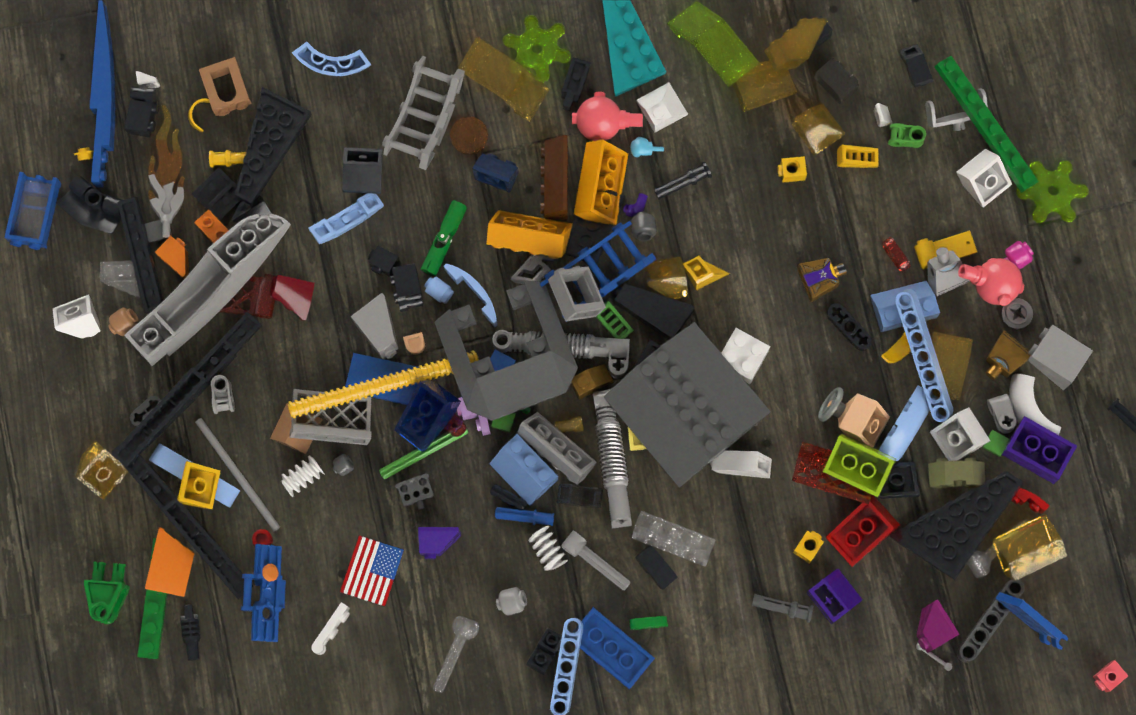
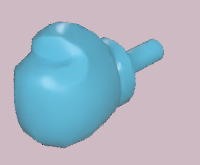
[630,137,664,157]

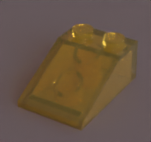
[730,58,797,112]
[921,332,973,401]

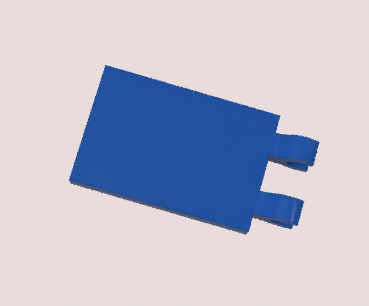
[995,592,1068,650]

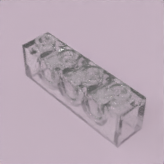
[632,511,716,567]

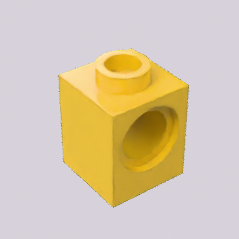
[777,156,807,182]
[793,531,824,564]

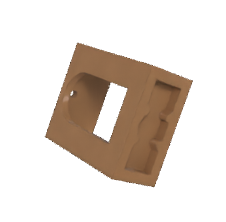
[199,57,252,116]

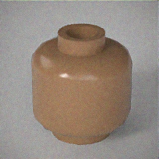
[108,307,138,336]

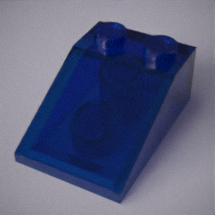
[394,380,461,452]

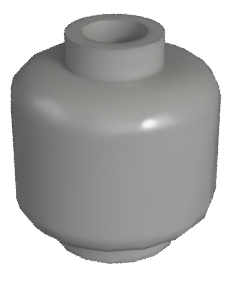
[496,587,527,615]

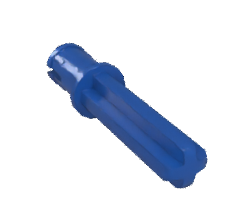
[495,507,554,526]

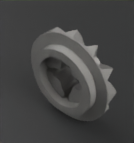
[1001,298,1033,330]

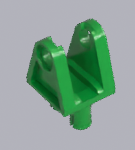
[84,562,130,624]

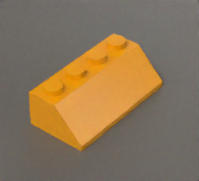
[574,139,628,225]
[486,210,572,259]

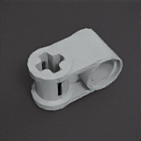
[211,375,235,414]
[987,394,1017,434]

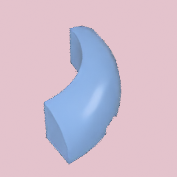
[292,42,371,76]
[879,385,930,461]

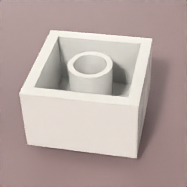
[721,328,770,384]

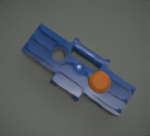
[241,544,286,642]

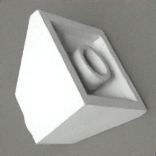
[636,82,688,133]
[53,294,101,339]

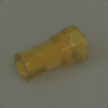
[555,416,584,432]

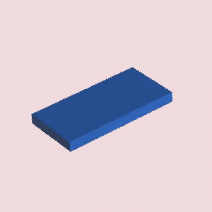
[345,353,428,408]
[571,607,655,690]

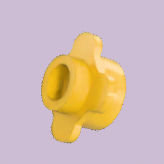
[74,147,94,161]

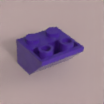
[807,569,863,625]

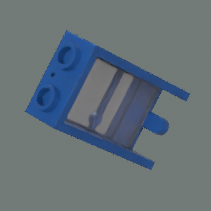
[4,172,62,250]

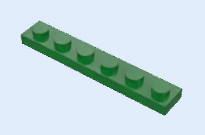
[137,538,168,659]

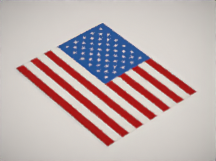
[340,536,404,606]

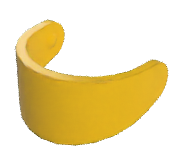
[188,98,210,132]
[881,332,911,363]

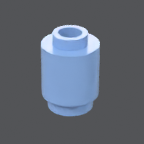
[424,276,454,304]

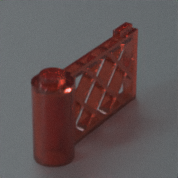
[219,274,276,319]

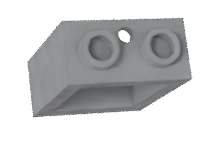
[548,266,606,321]

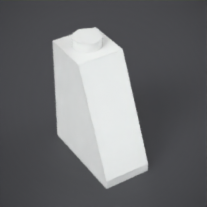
[710,450,772,478]

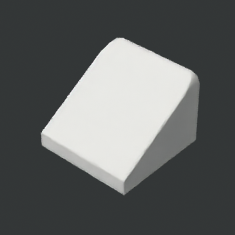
[136,71,160,89]
[873,103,892,127]

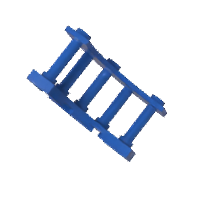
[540,221,656,322]

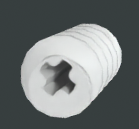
[281,455,325,497]
[528,526,568,571]

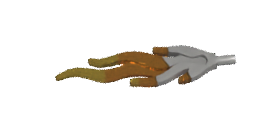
[148,105,185,238]

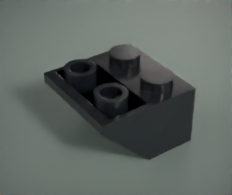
[342,147,383,194]

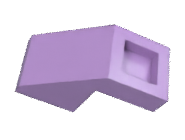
[456,397,491,436]

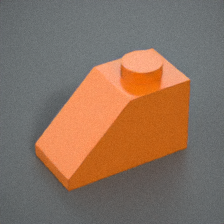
[155,235,189,279]

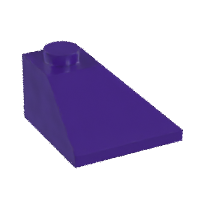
[418,527,461,559]

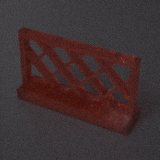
[791,442,871,504]

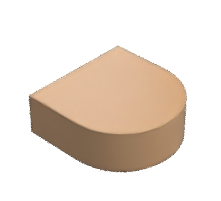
[403,332,425,355]

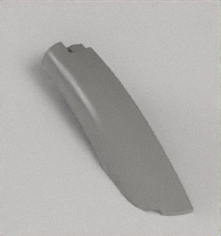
[124,214,291,366]

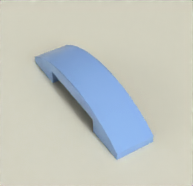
[309,193,384,244]
[444,264,498,327]

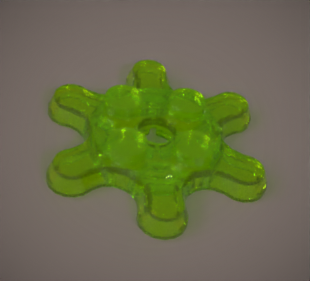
[503,15,571,82]
[1016,160,1089,223]

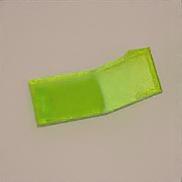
[667,1,759,87]

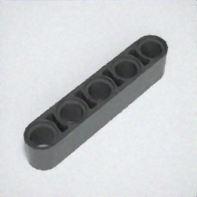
[957,579,1025,662]

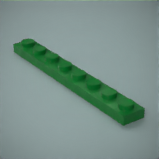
[934,56,1039,193]

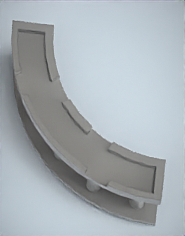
[382,56,465,170]

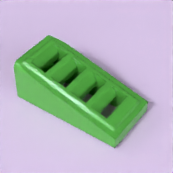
[596,301,634,339]

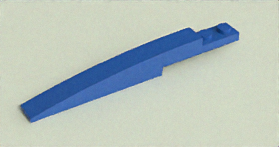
[90,0,115,187]

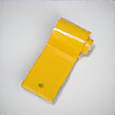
[914,230,977,269]

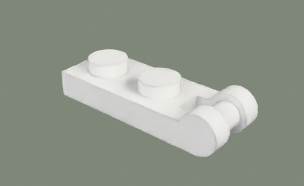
[312,602,350,655]

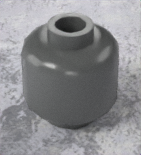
[631,212,657,242]

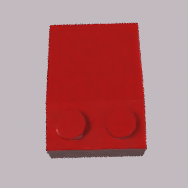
[826,495,900,567]

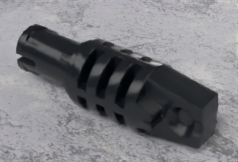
[180,604,201,661]

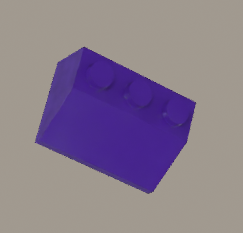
[1002,416,1077,484]

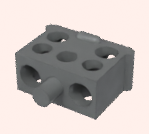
[395,474,435,510]

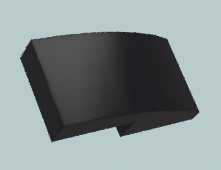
[635,545,678,590]
[526,628,562,675]

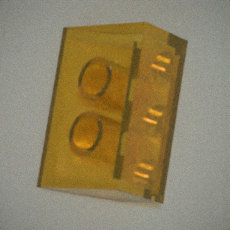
[992,515,1067,581]

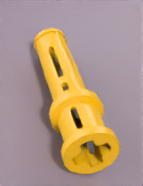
[209,150,246,168]

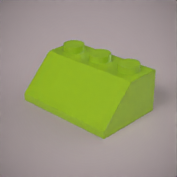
[823,434,896,497]

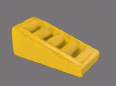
[837,144,879,168]

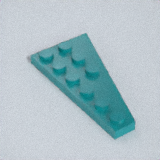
[602,0,666,97]

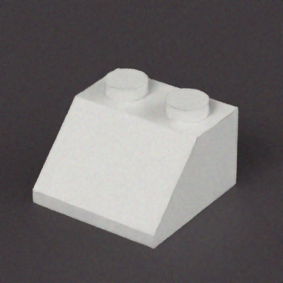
[957,149,1012,207]
[930,408,990,461]

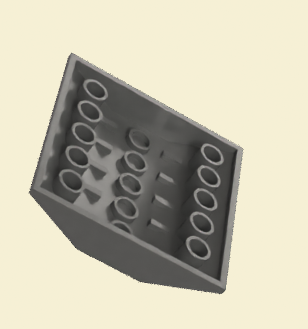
[604,322,771,488]

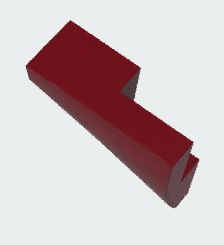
[270,275,315,321]

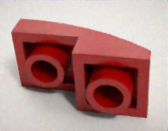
[1011,488,1050,514]

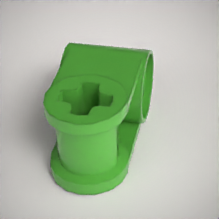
[888,123,926,148]

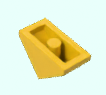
[682,256,730,290]

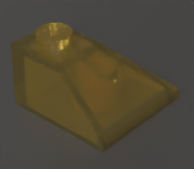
[792,104,845,155]
[644,257,688,299]
[75,441,128,500]

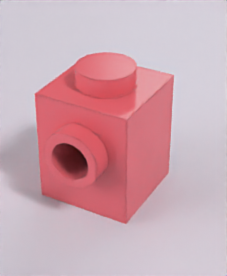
[1093,660,1128,692]

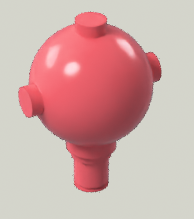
[572,92,643,141]
[958,258,1024,306]

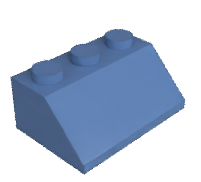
[870,281,940,332]
[490,434,559,506]

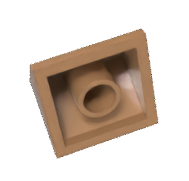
[270,403,322,454]

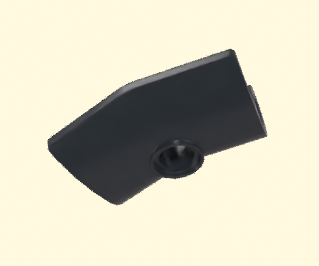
[56,175,122,234]

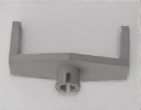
[925,88,988,131]

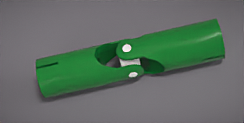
[420,200,467,277]

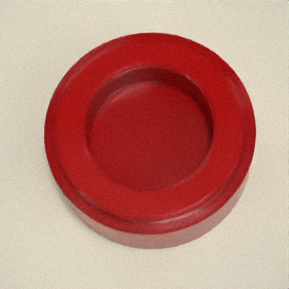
[252,529,273,546]

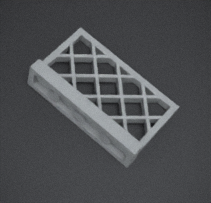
[290,389,371,445]

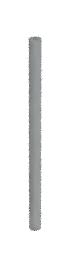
[195,418,280,531]

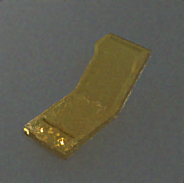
[458,37,550,122]

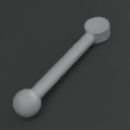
[916,643,952,671]

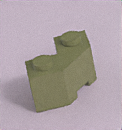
[928,458,986,489]

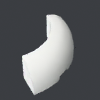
[1009,374,1061,435]

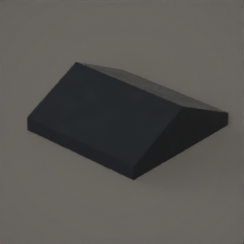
[879,462,920,499]

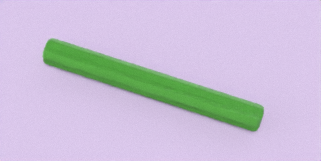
[379,424,468,479]

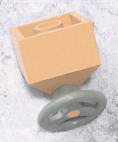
[818,387,890,448]

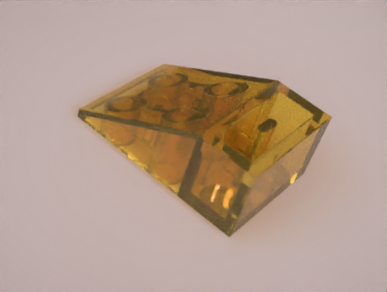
[764,17,827,70]

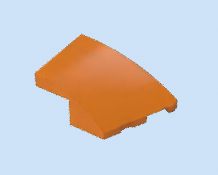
[145,527,195,597]

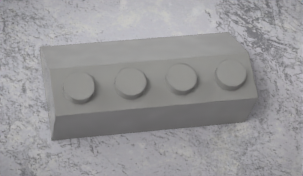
[517,412,597,485]

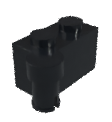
[124,86,160,137]
[390,263,424,312]

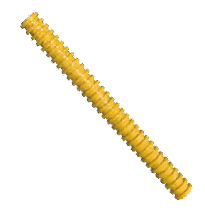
[288,350,479,419]

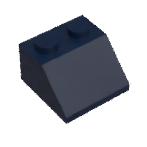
[472,153,519,193]

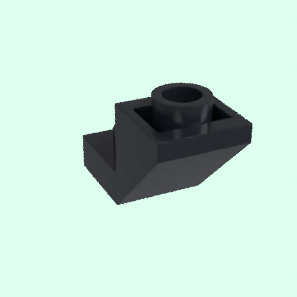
[899,44,933,88]

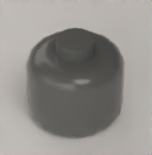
[332,454,354,476]

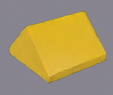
[178,461,220,509]

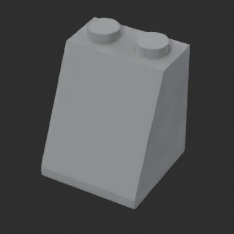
[351,293,399,360]
[1028,325,1093,390]

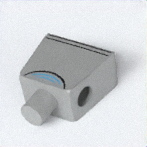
[928,247,970,296]

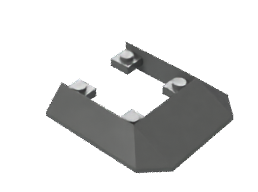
[434,281,578,421]

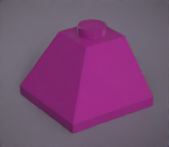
[917,599,959,653]

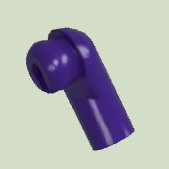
[623,193,648,217]

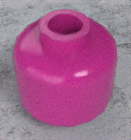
[1004,241,1034,270]

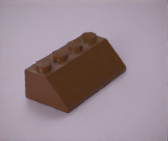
[541,135,568,220]

